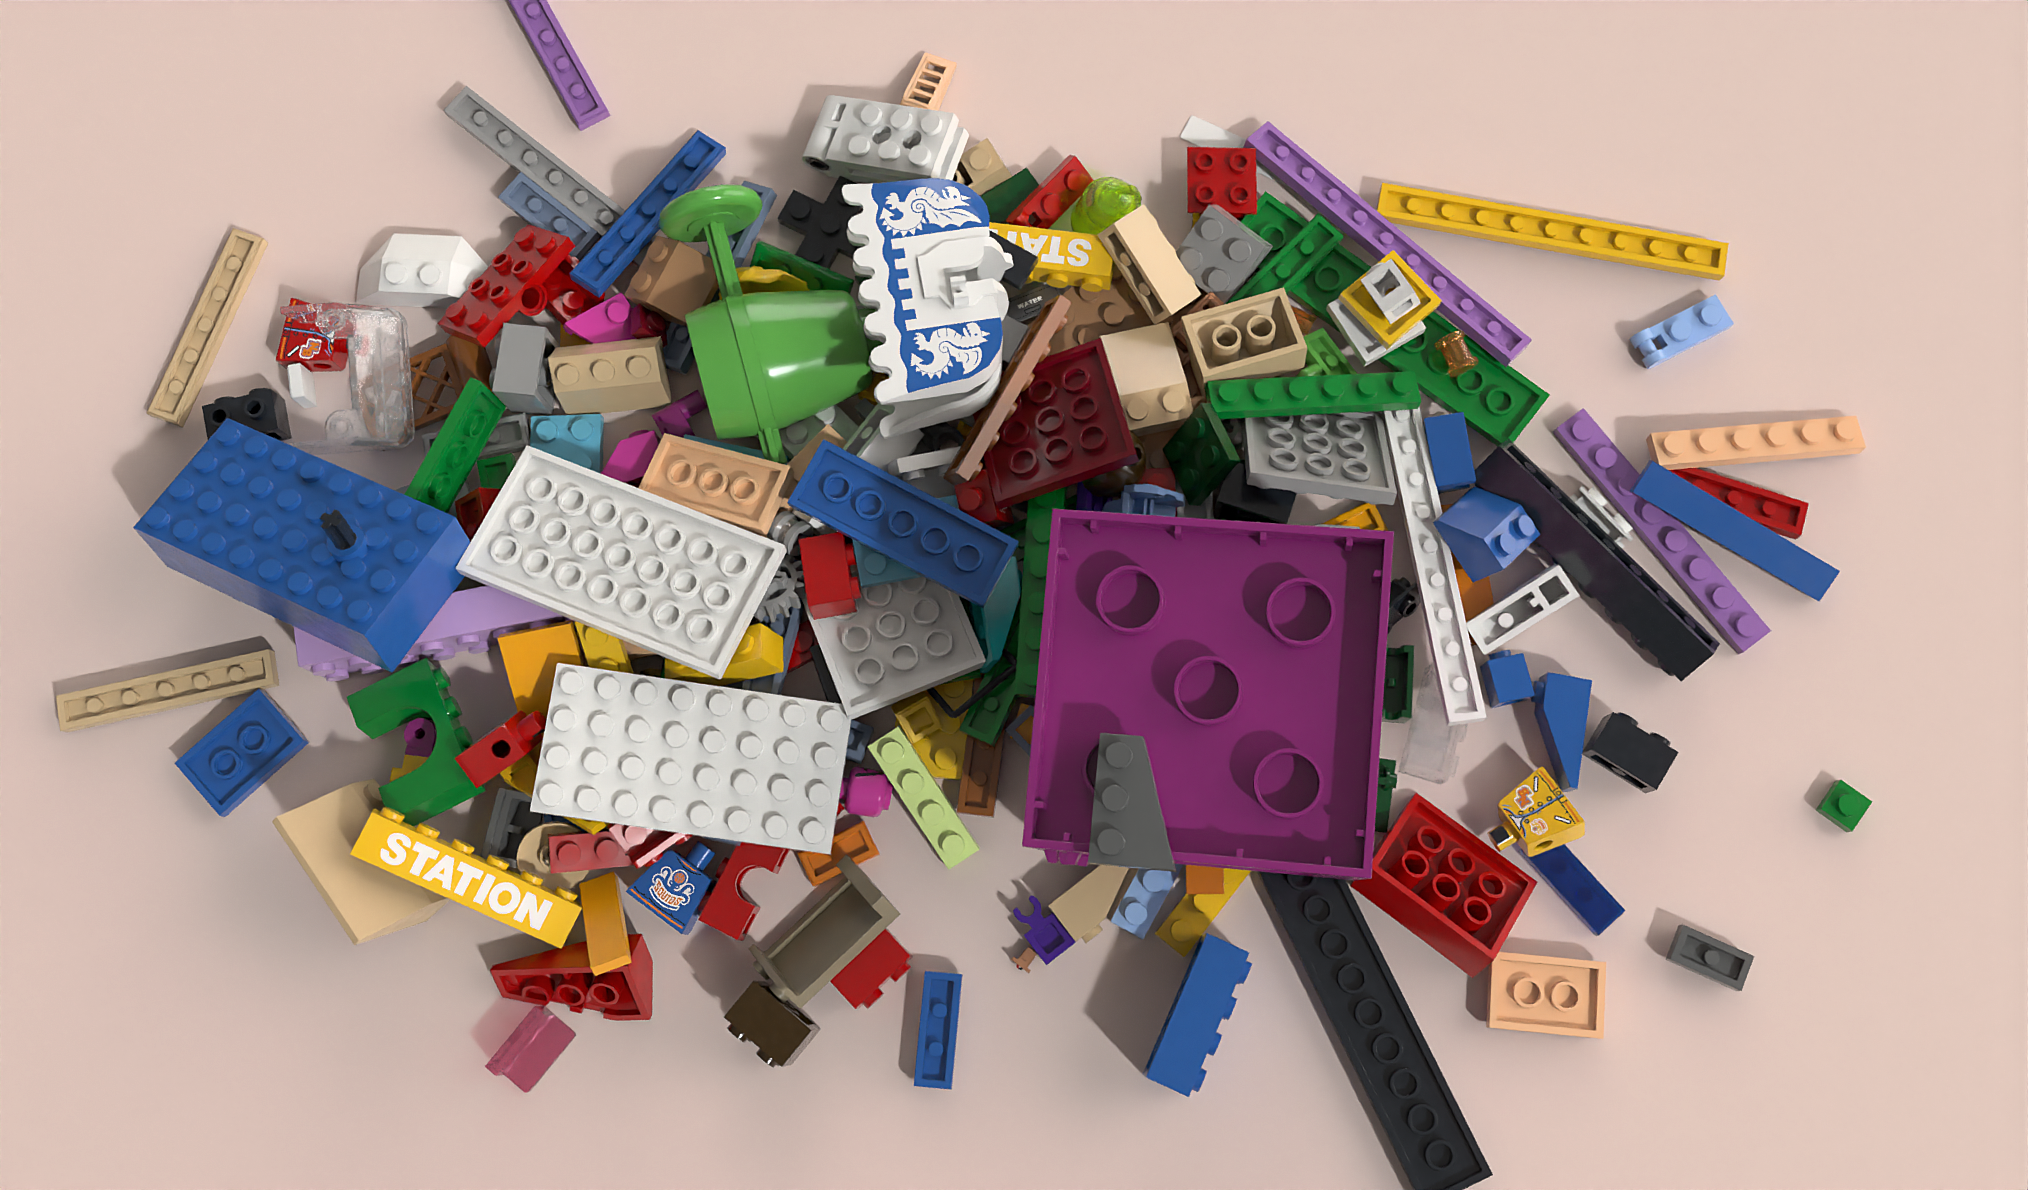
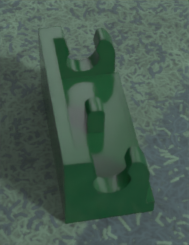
[1382,644,1414,724]

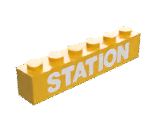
[989,222,1114,292]
[350,807,582,949]

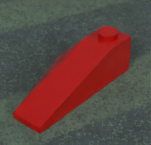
[490,934,653,1021]

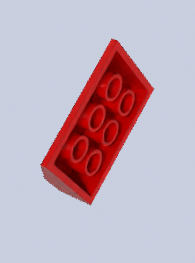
[1350,792,1538,978]

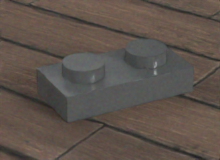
[1665,925,1755,991]

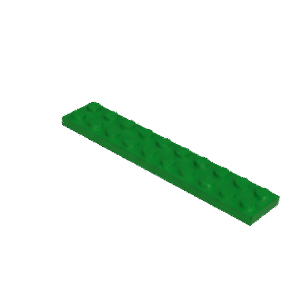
[1241,191,1550,447]

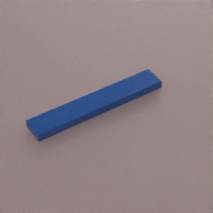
[570,130,726,298]
[1630,460,1840,602]

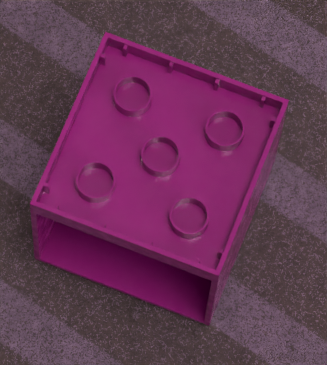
[1022,509,1394,880]

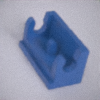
[1423,412,1476,495]

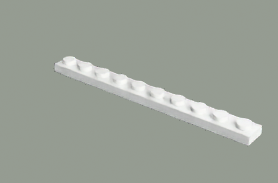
[1381,407,1486,726]

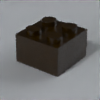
[724,981,821,1068]

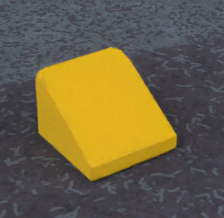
[891,691,944,744]

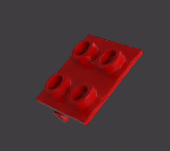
[1187,147,1257,222]

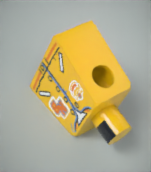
[1487,766,1585,857]

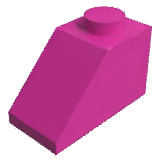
[601,430,661,485]

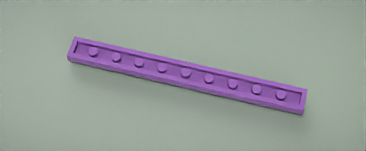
[1243,121,1532,367]

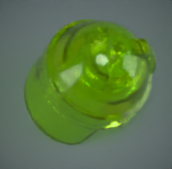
[1070,177,1142,235]

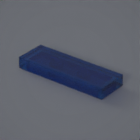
[1518,844,1626,936]

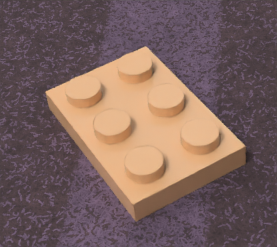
[1486,952,1606,1039]

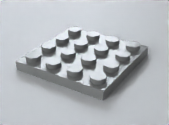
[1241,411,1397,505]

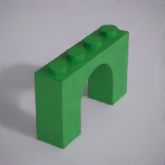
[347,658,486,826]

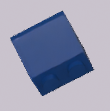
[1433,487,1540,582]

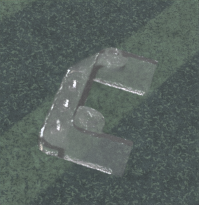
[280,302,415,455]

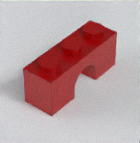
[698,842,790,941]

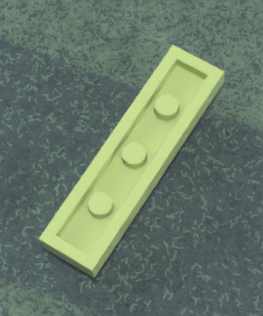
[867,725,980,870]

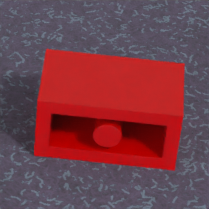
[799,532,862,620]
[830,928,913,1009]

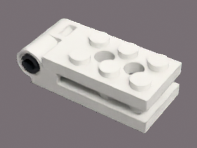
[802,95,969,184]

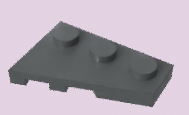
[1088,733,1177,872]

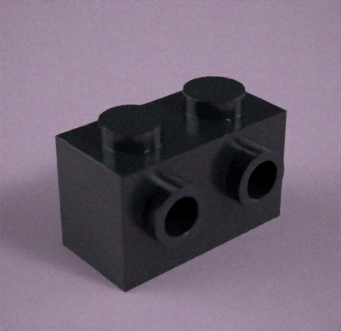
[202,388,292,441]
[1582,712,1679,794]

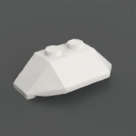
[356,233,488,308]

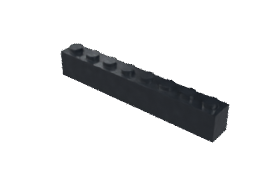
[1474,438,1720,682]

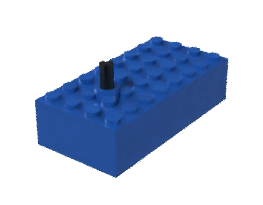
[133,418,470,673]

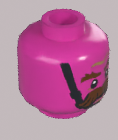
[839,767,893,818]

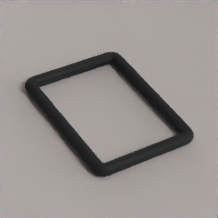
[927,648,1017,718]

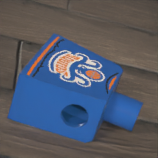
[626,841,716,935]

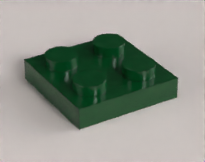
[1162,403,1240,506]

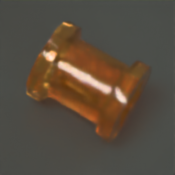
[1434,330,1479,377]

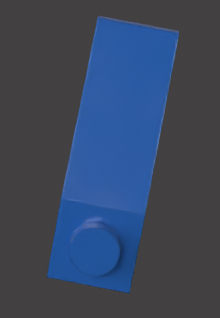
[1531,672,1592,792]

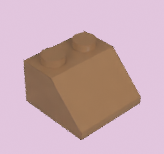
[624,236,719,326]

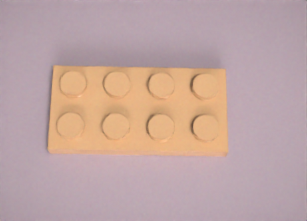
[638,433,795,536]

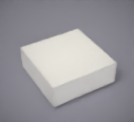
[287,363,317,409]

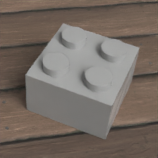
[1176,205,1273,304]
[489,323,560,416]

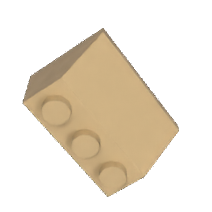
[1181,288,1307,397]
[548,336,672,415]

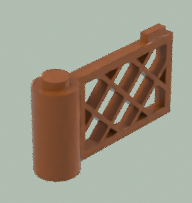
[350,335,499,451]

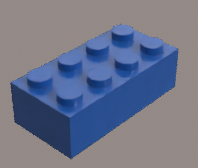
[1143,933,1252,1097]

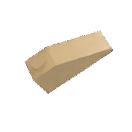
[1048,865,1129,943]

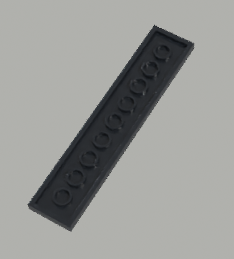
[1257,871,1493,1190]

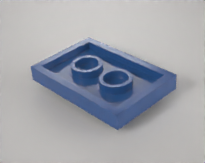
[175,689,309,817]

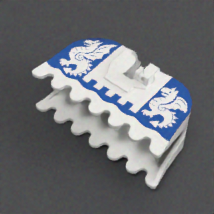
[842,178,1013,439]

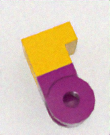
[389,718,437,782]

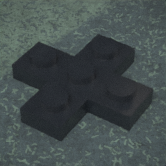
[777,176,863,269]

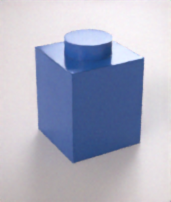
[1480,650,1535,709]

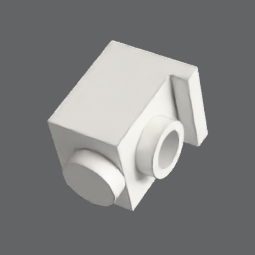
[1361,259,1421,324]

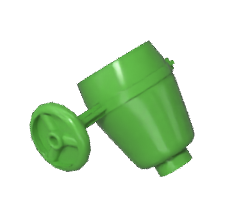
[658,184,883,464]

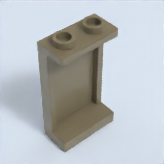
[748,854,900,1009]

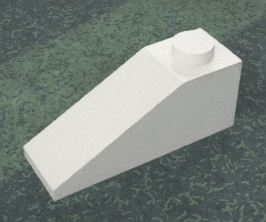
[1466,564,1580,655]

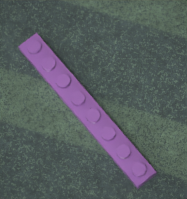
[1553,408,1771,655]

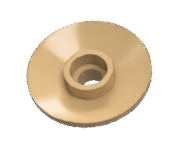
[517,822,589,890]

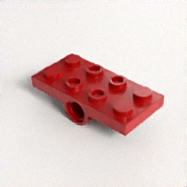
[437,224,576,348]

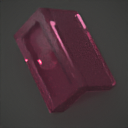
[485,1006,576,1093]

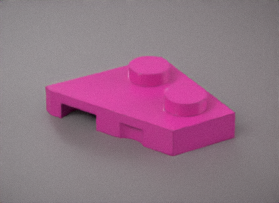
[563,292,637,344]

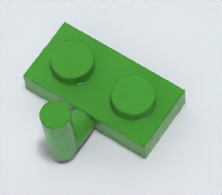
[1295,328,1357,377]

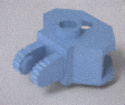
[1102,484,1185,517]

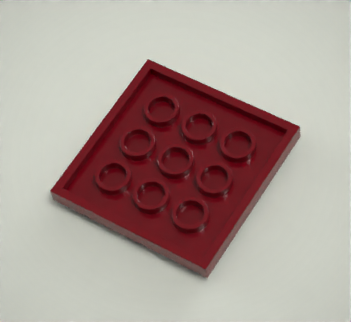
[973,338,1139,510]

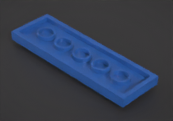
[787,439,1019,608]

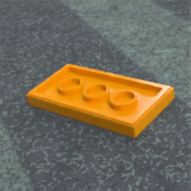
[497,620,585,766]

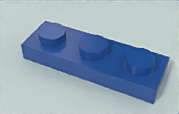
[914,971,963,1090]

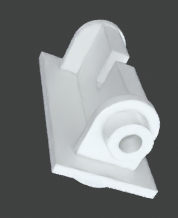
[1570,486,1633,548]

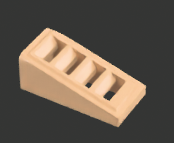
[900,52,957,111]

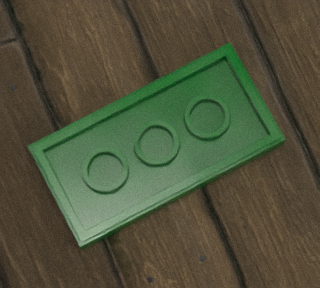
[404,377,506,513]

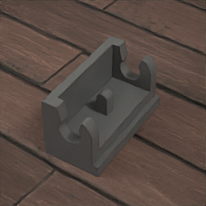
[480,787,543,868]

